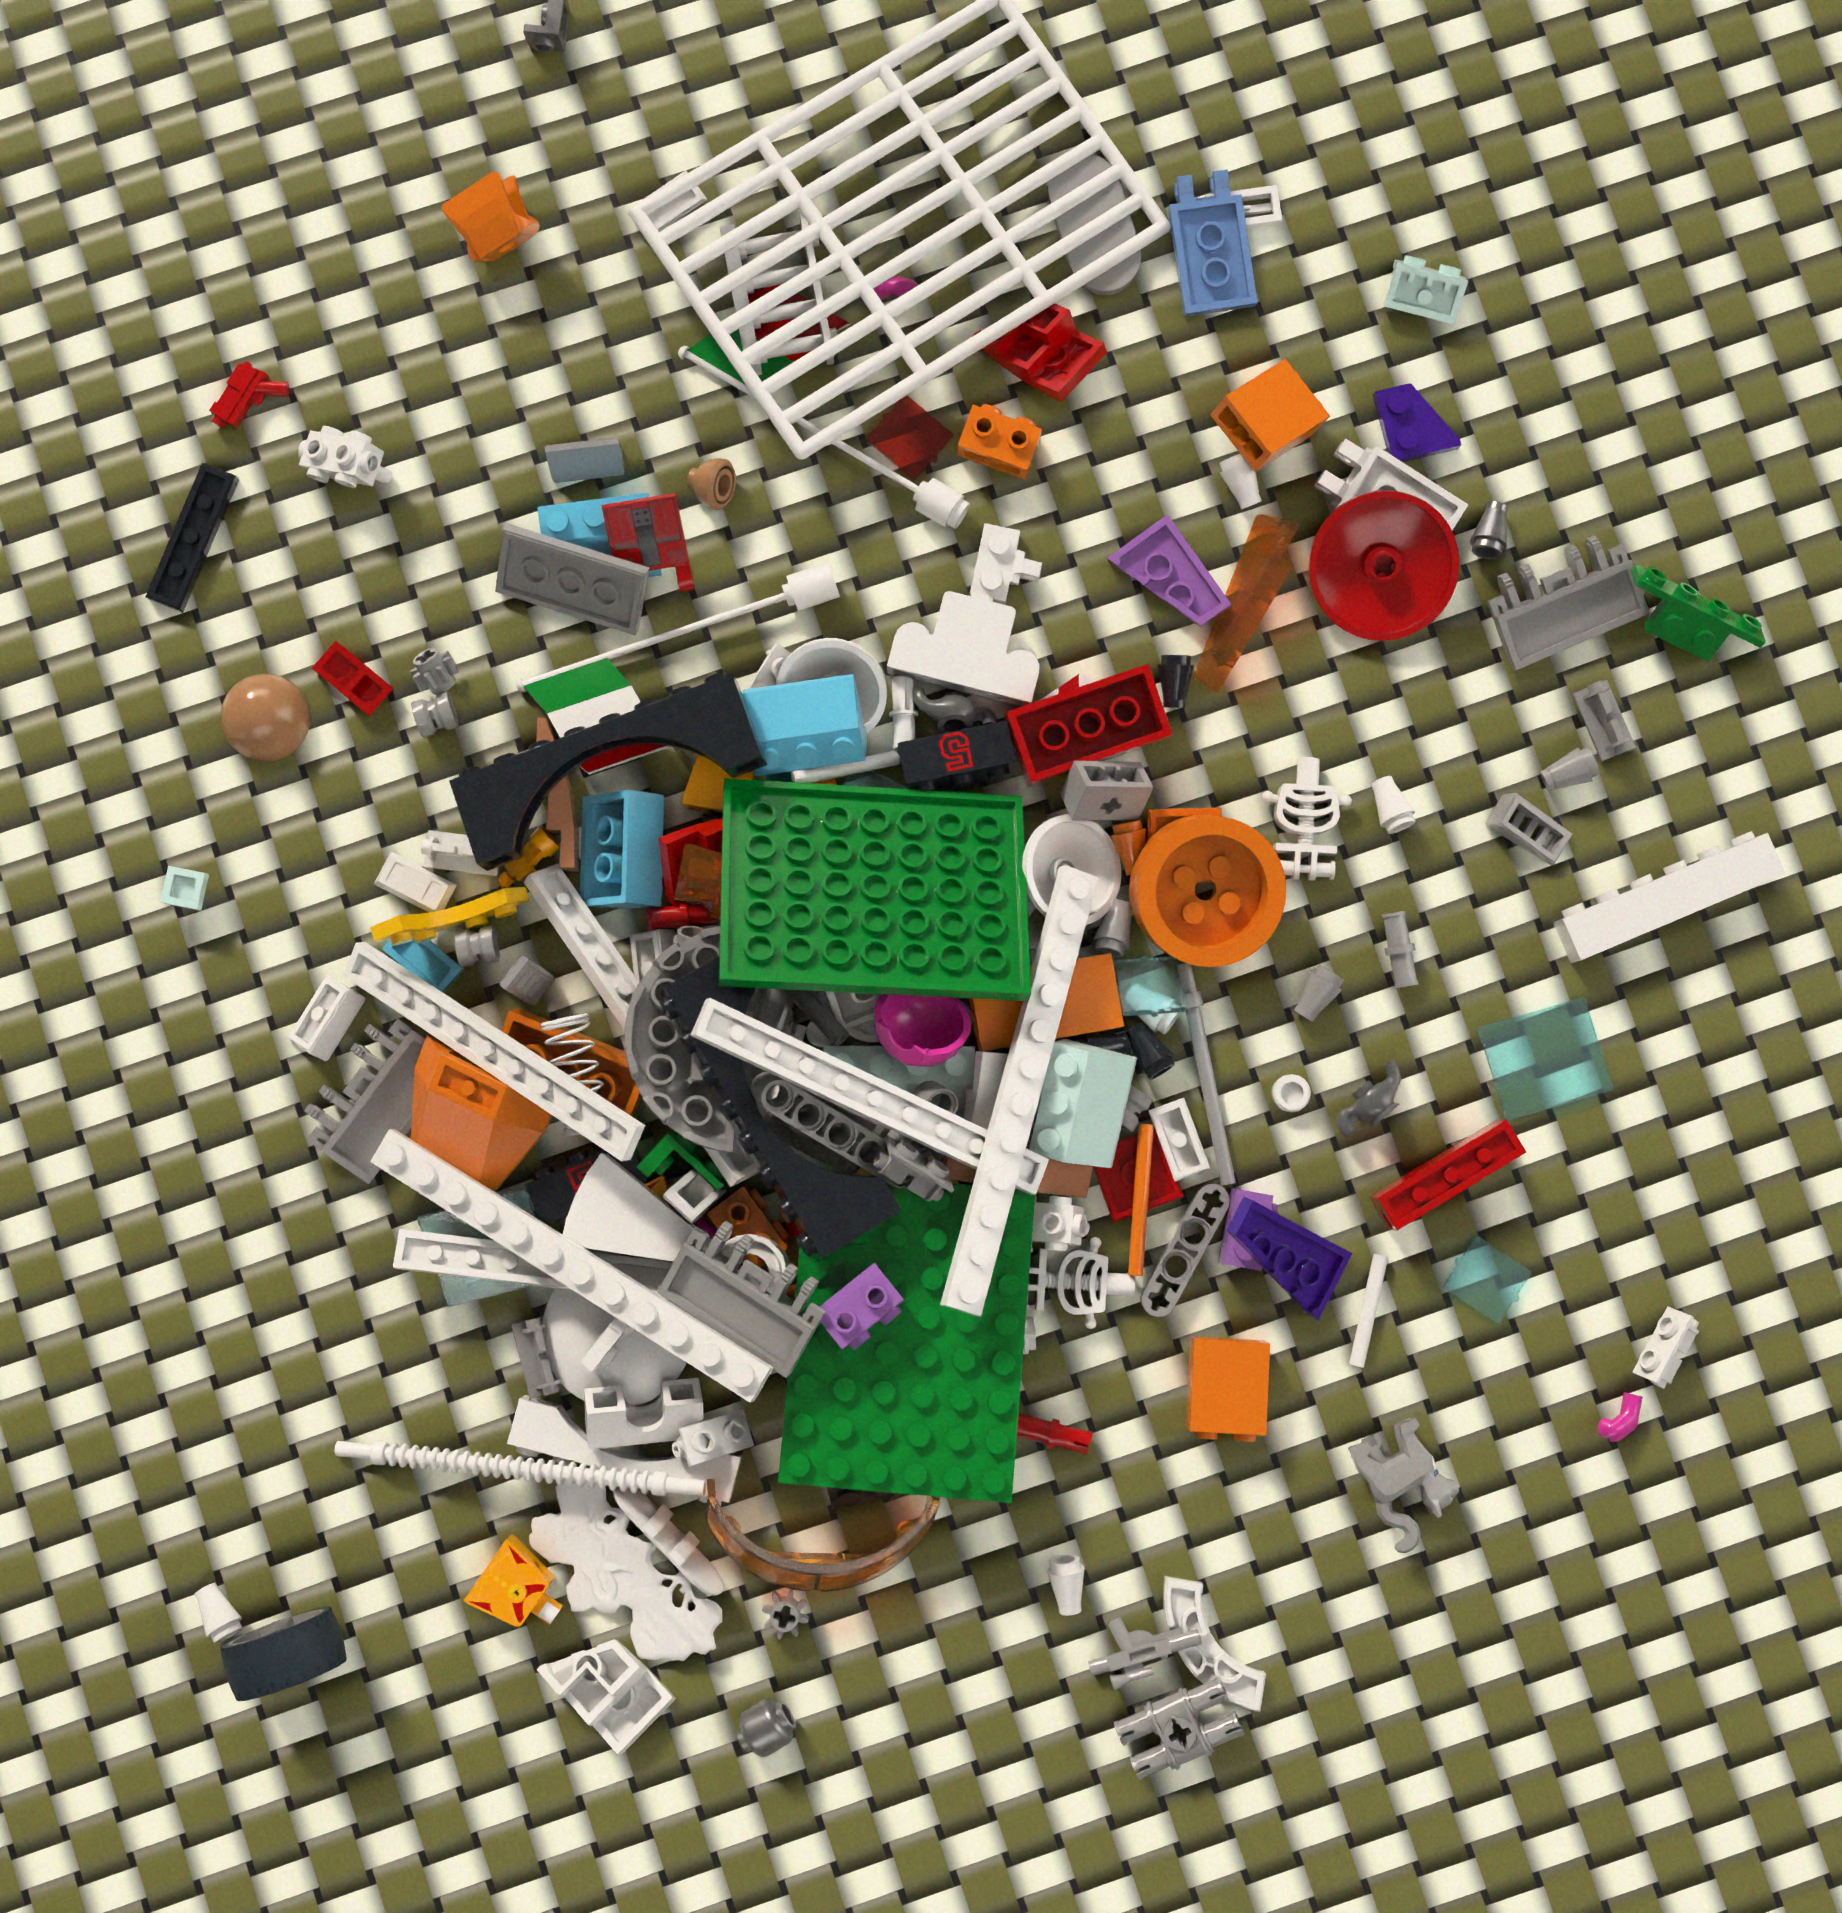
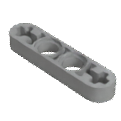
[1140,1184,1230,1317]

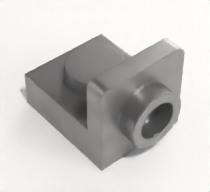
[523,0,570,53]

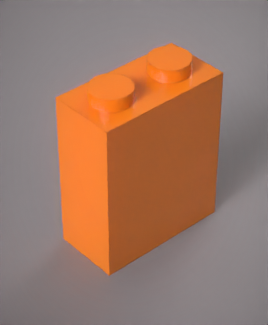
[1210,359,1330,472]
[1186,1336,1270,1442]

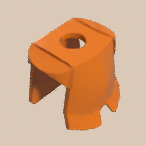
[441,171,540,263]

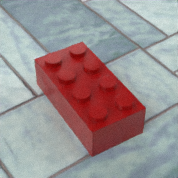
[1004,664,1173,787]

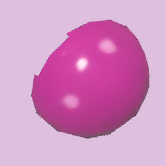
[874,994,971,1067]

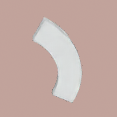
[1163,1576,1266,1713]

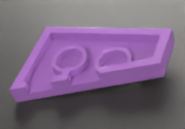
[1107,514,1232,627]

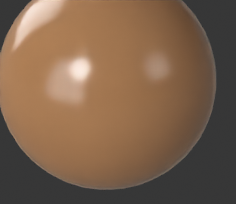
[220,674,311,762]

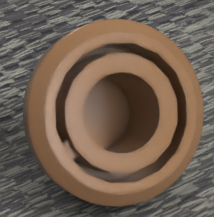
[687,458,736,510]

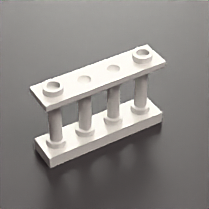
[720,212,837,375]

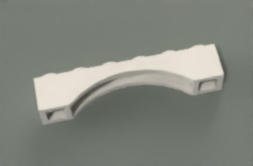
[507,1395,743,1506]

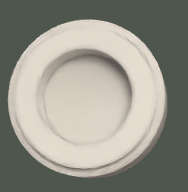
[1271,1074,1311,1112]

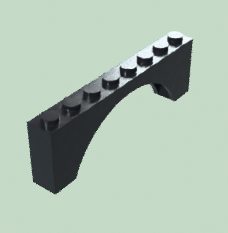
[449,673,768,871]
[659,957,902,1261]

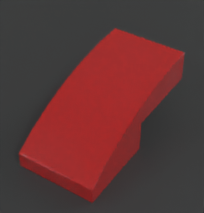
[312,640,394,716]

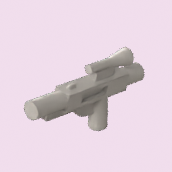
[1088,1616,1202,1690]

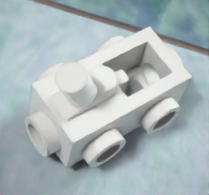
[298,426,392,488]
[1031,1195,1090,1252]

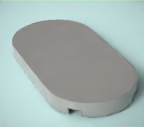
[1047,154,1141,296]

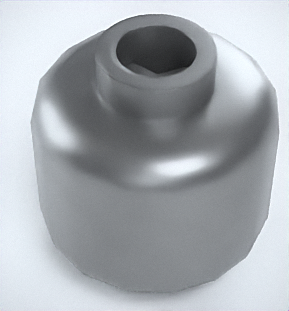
[737,1698,796,1757]

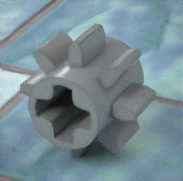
[410,648,459,695]
[762,1589,809,1639]

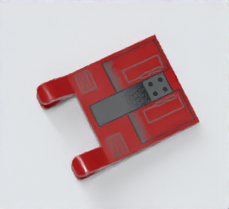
[602,493,694,592]

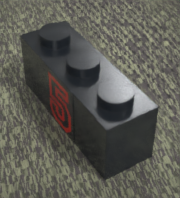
[897,720,1016,791]
[525,1146,651,1225]

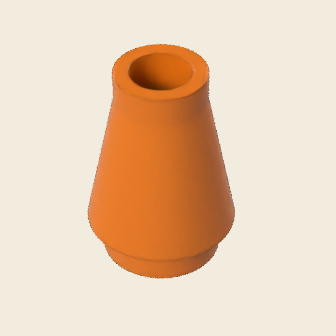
[1110,819,1147,876]

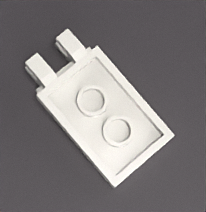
[1314,439,1468,530]

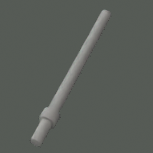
[1176,963,1236,1186]

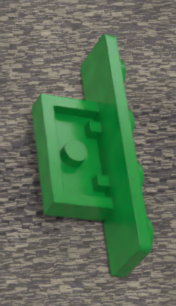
[1631,564,1766,662]

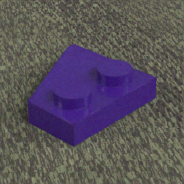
[1373,383,1462,462]

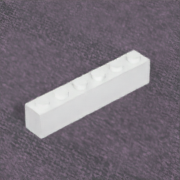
[1553,831,1786,963]

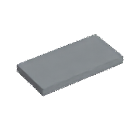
[495,523,649,635]

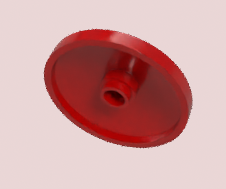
[1308,490,1460,641]

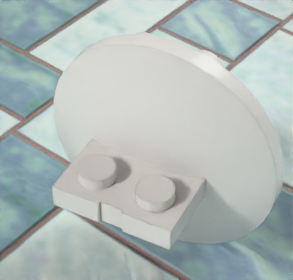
[542,1255,687,1406]

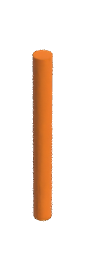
[1128,1124,1154,1276]

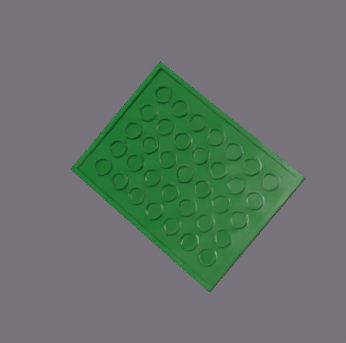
[719,778,1031,1001]
[778,1174,1035,1503]

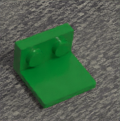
[637,1132,728,1191]

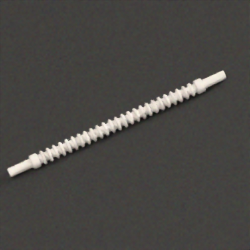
[334,1441,707,1496]

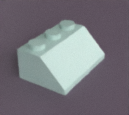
[1029,1039,1137,1168]

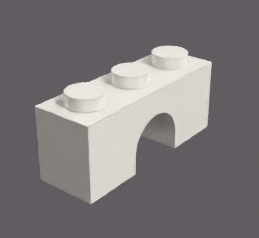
[584,1378,703,1450]

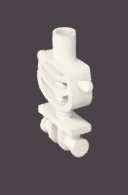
[1262,757,1352,881]
[1027,1237,1135,1329]

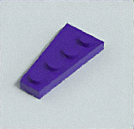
[1226,1196,1352,1320]

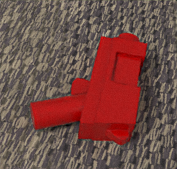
[209,361,289,429]

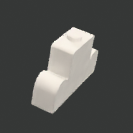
[887,591,1039,707]

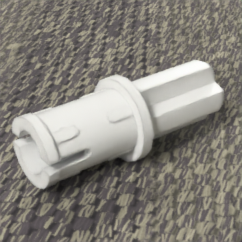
[889,675,918,750]

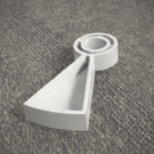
[562,1153,790,1294]

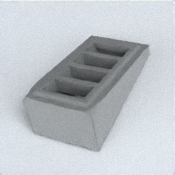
[1486,793,1572,865]
[499,955,555,1005]

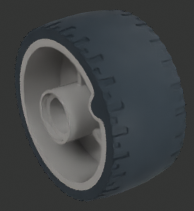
[220,1606,347,1702]

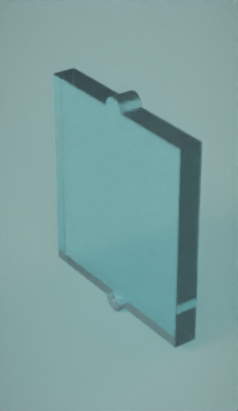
[1114,956,1186,1017]
[1442,1235,1532,1324]

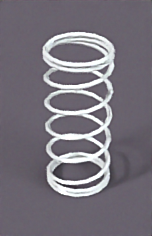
[540,1013,604,1136]

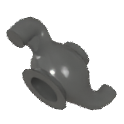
[912,687,997,734]
[1335,1059,1401,1137]

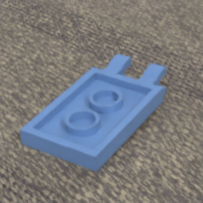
[1168,169,1257,317]

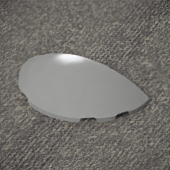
[624,926,735,1153]

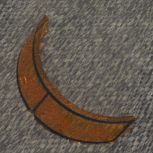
[705,1479,940,1592]

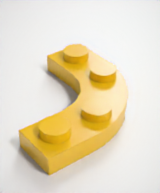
[370,887,530,946]

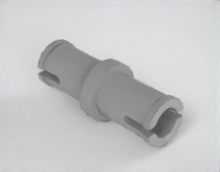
[1382,911,1419,988]

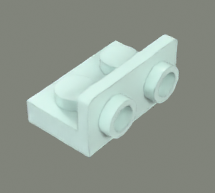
[1383,255,1468,325]

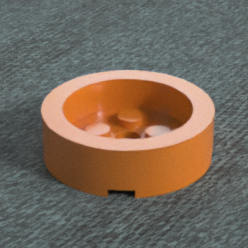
[1129,814,1286,967]

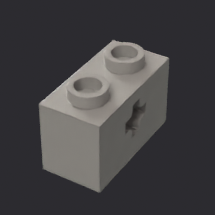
[1060,761,1153,820]

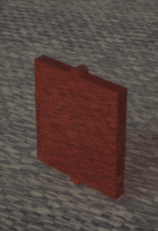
[866,395,954,482]

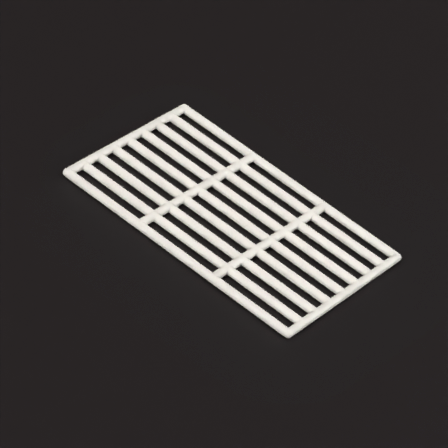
[629,0,1171,460]

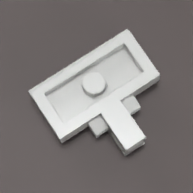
[970,523,1042,605]

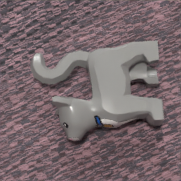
[1348,1417,1459,1553]

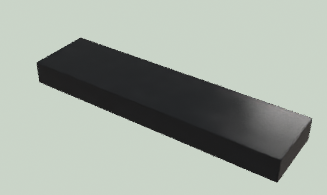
[145,463,239,613]

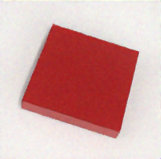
[1093,1127,1184,1222]

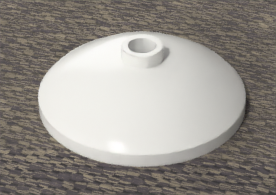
[776,638,887,735]
[1022,814,1121,925]

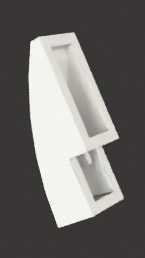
[663,1168,727,1224]

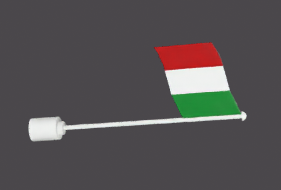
[516,562,840,774]

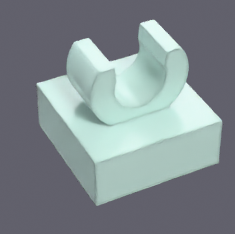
[160,866,209,911]

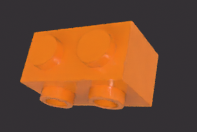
[957,404,1042,480]
[707,1185,791,1268]

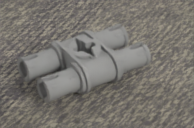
[1114,1677,1245,1780]

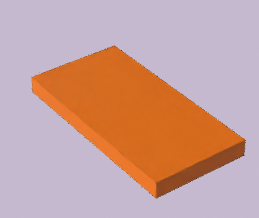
[969,953,1124,1052]

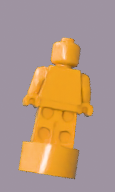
[498,825,560,888]

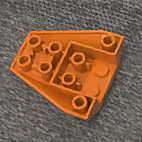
[411,1034,552,1192]

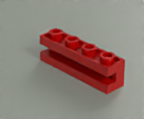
[1369,1119,1526,1231]

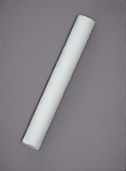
[791,750,900,783]
[1349,1254,1388,1368]

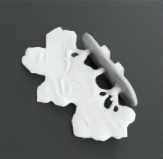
[529,1481,724,1661]

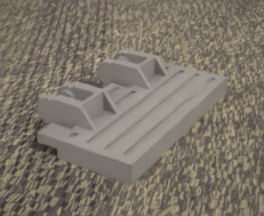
[1487,535,1650,670]
[304,1018,426,1184]
[657,1221,826,1378]

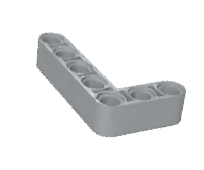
[750,1072,958,1188]

